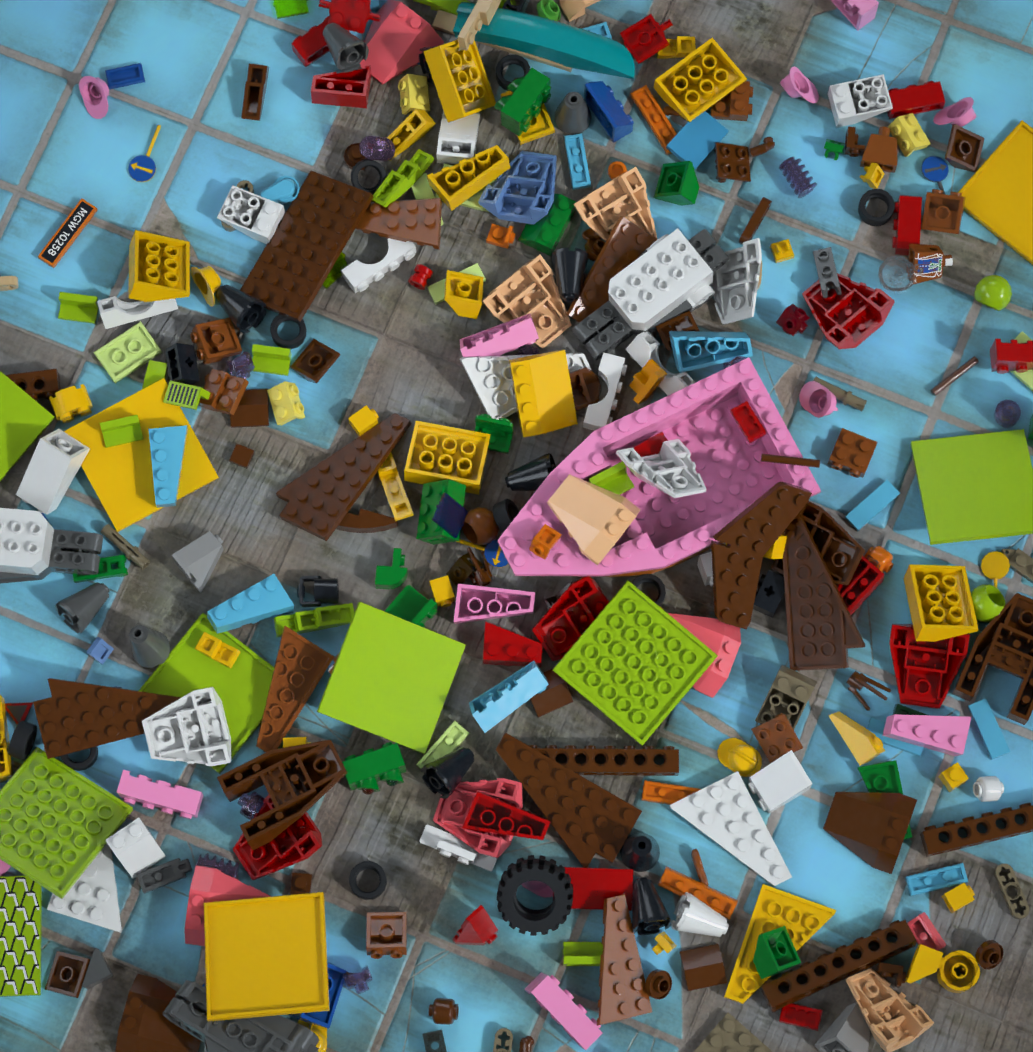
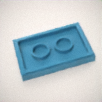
[666,111,729,170]

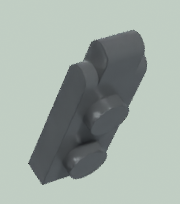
[137,858,192,894]

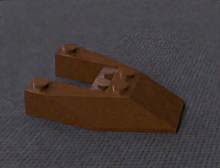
[952,593,1033,725]
[217,739,347,850]

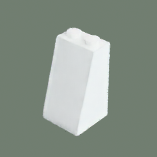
[16,429,90,515]

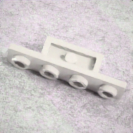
[420,825,498,871]

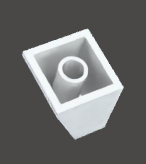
[748,750,812,813]
[106,818,166,879]

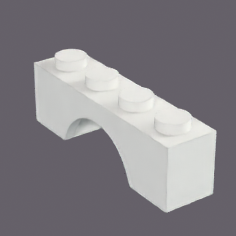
[341,238,416,293]
[97,296,178,329]
[625,331,696,396]
[583,352,628,431]

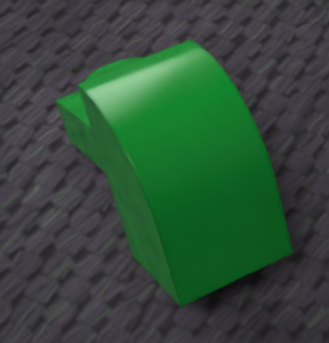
[375,548,408,590]

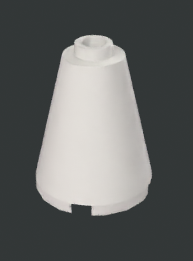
[671,892,729,937]

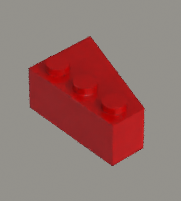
[311,65,371,109]
[990,338,1033,374]
[838,556,884,615]
[483,621,542,668]

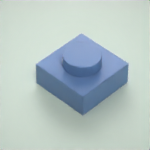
[86,637,114,665]

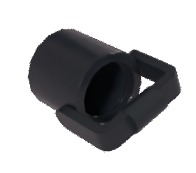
[297,576,339,607]

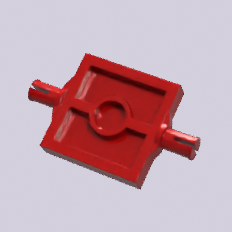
[319,0,381,34]
[620,14,673,64]

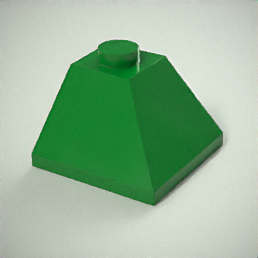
[654,161,699,206]
[753,926,801,979]

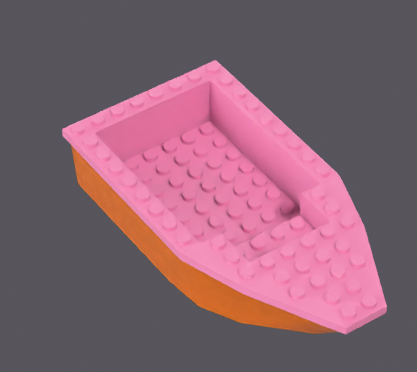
[498,357,821,577]

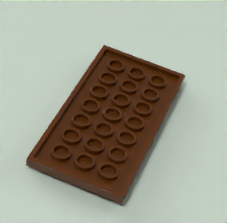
[240,171,374,322]

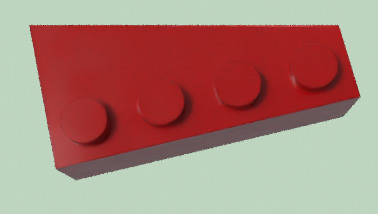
[462,791,551,840]

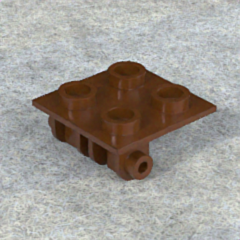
[714,142,751,183]

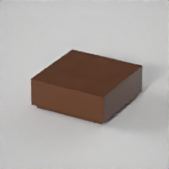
[229,443,254,469]

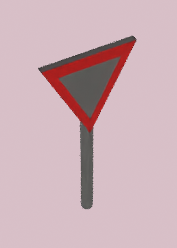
[5,702,33,725]

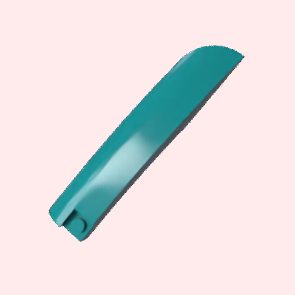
[453,2,635,79]

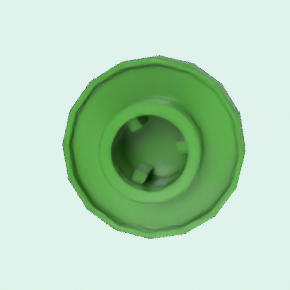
[537,0,561,21]

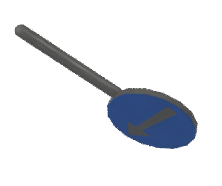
[921,156,949,194]

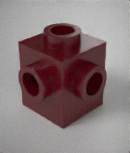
[776,304,810,336]

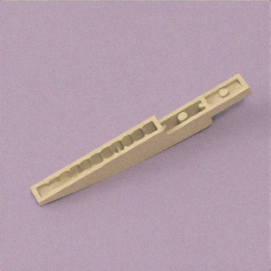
[458,0,501,51]

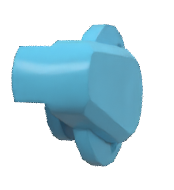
[261,176,300,203]

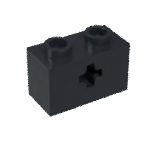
[165,343,200,385]
[753,570,785,618]

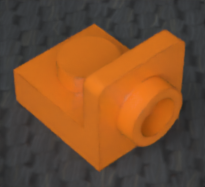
[486,224,516,249]
[529,524,562,560]

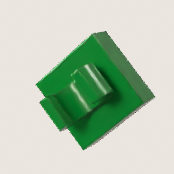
[824,139,845,160]

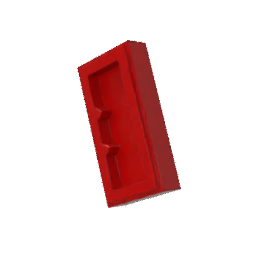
[730,401,766,443]
[779,1003,823,1031]

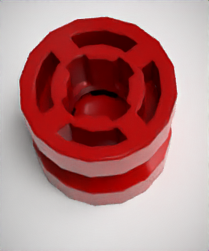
[408,264,433,290]

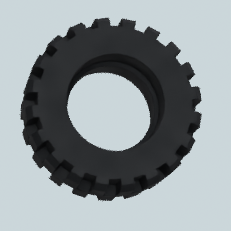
[497,855,573,936]

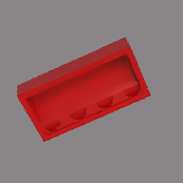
[553,867,633,911]

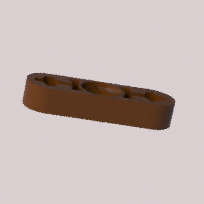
[739,197,772,245]

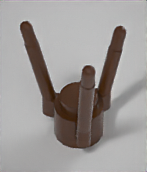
[467,545,493,586]
[846,671,891,711]

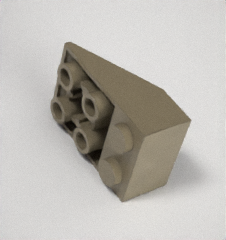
[755,665,817,730]

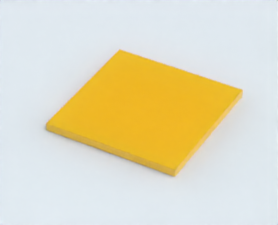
[958,120,1033,265]
[63,378,219,532]
[204,892,330,1021]

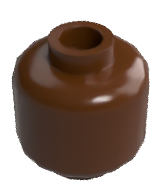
[429,998,459,1025]

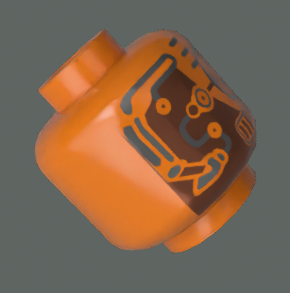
[864,546,894,573]

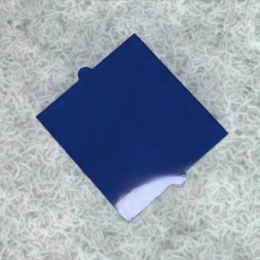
[432,493,468,538]

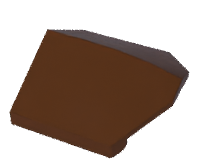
[656,311,699,351]
[569,367,601,411]

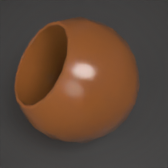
[461,507,499,545]

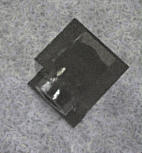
[422,1030,447,1052]

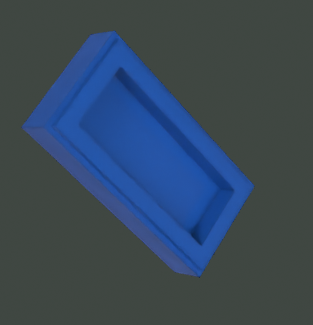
[105,63,145,90]

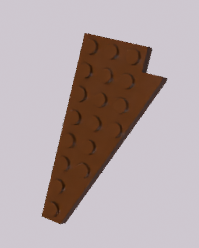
[276,413,412,541]
[781,515,865,671]
[33,678,182,759]
[495,732,642,868]

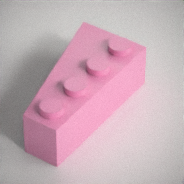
[883,714,971,756]

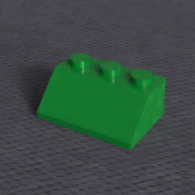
[518,193,576,256]

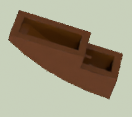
[241,64,269,121]
[336,509,398,533]

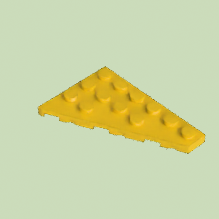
[724,884,836,1004]

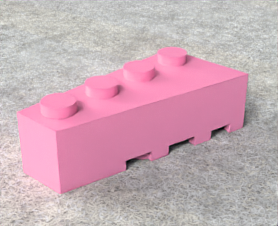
[831,0,879,31]
[459,313,539,357]
[454,584,536,624]
[117,770,203,819]
[524,973,603,1050]

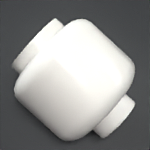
[973,776,1004,802]

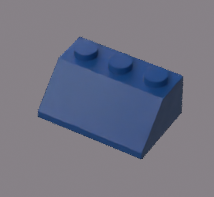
[584,81,634,142]
[287,963,347,1029]

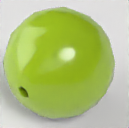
[974,275,1012,311]
[971,585,1006,622]

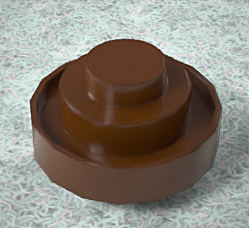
[344,143,371,170]
[584,238,605,261]
[975,940,1004,970]
[645,969,672,1000]

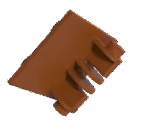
[751,713,803,763]

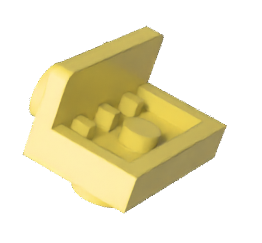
[398,74,430,115]
[888,113,931,157]
[267,381,305,426]

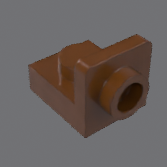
[844,126,865,157]
[289,873,313,895]
[876,962,906,988]

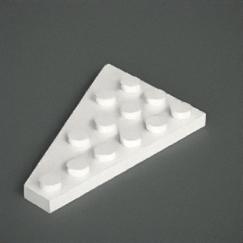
[460,353,592,420]
[670,771,792,886]
[47,843,122,933]

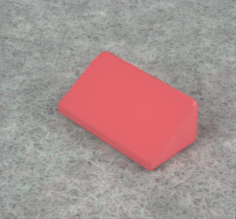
[907,912,946,951]

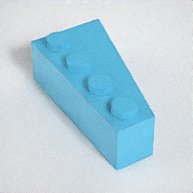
[149,425,188,508]
[207,574,294,634]
[469,661,549,733]

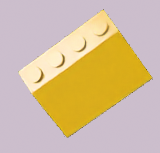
[653,37,747,123]
[423,39,496,122]
[128,230,190,302]
[509,349,578,437]
[404,421,491,495]
[903,564,978,642]

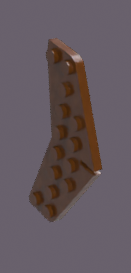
[711,482,812,630]

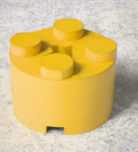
[49,384,93,423]
[937,950,980,993]

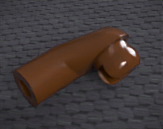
[750,137,775,157]
[519,1036,534,1052]

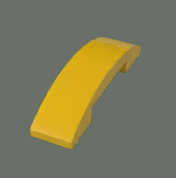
[378,452,414,521]

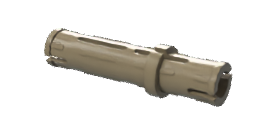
[813,376,867,412]
[101,524,150,570]

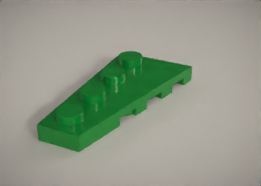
[857,760,912,840]

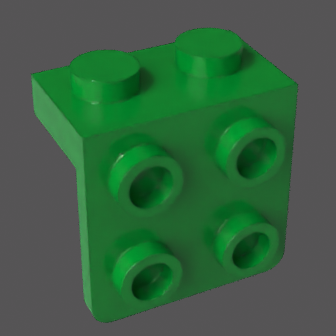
[475,414,514,454]
[385,585,438,627]

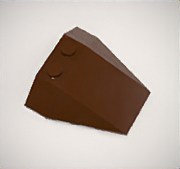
[771,501,865,585]
[823,792,917,874]
[115,973,201,1052]

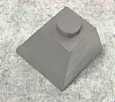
[172,531,224,593]
[814,1002,870,1052]

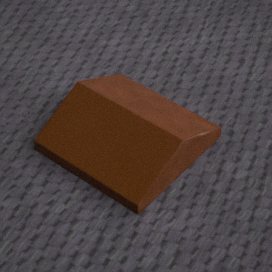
[945,124,985,172]
[290,339,340,383]
[230,389,269,428]
[530,668,573,718]
[679,944,727,991]
[45,951,91,998]

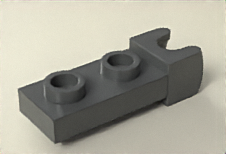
[813,247,842,298]

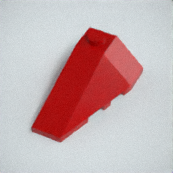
[452,905,498,945]

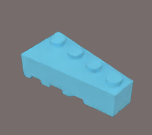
[669,331,753,373]

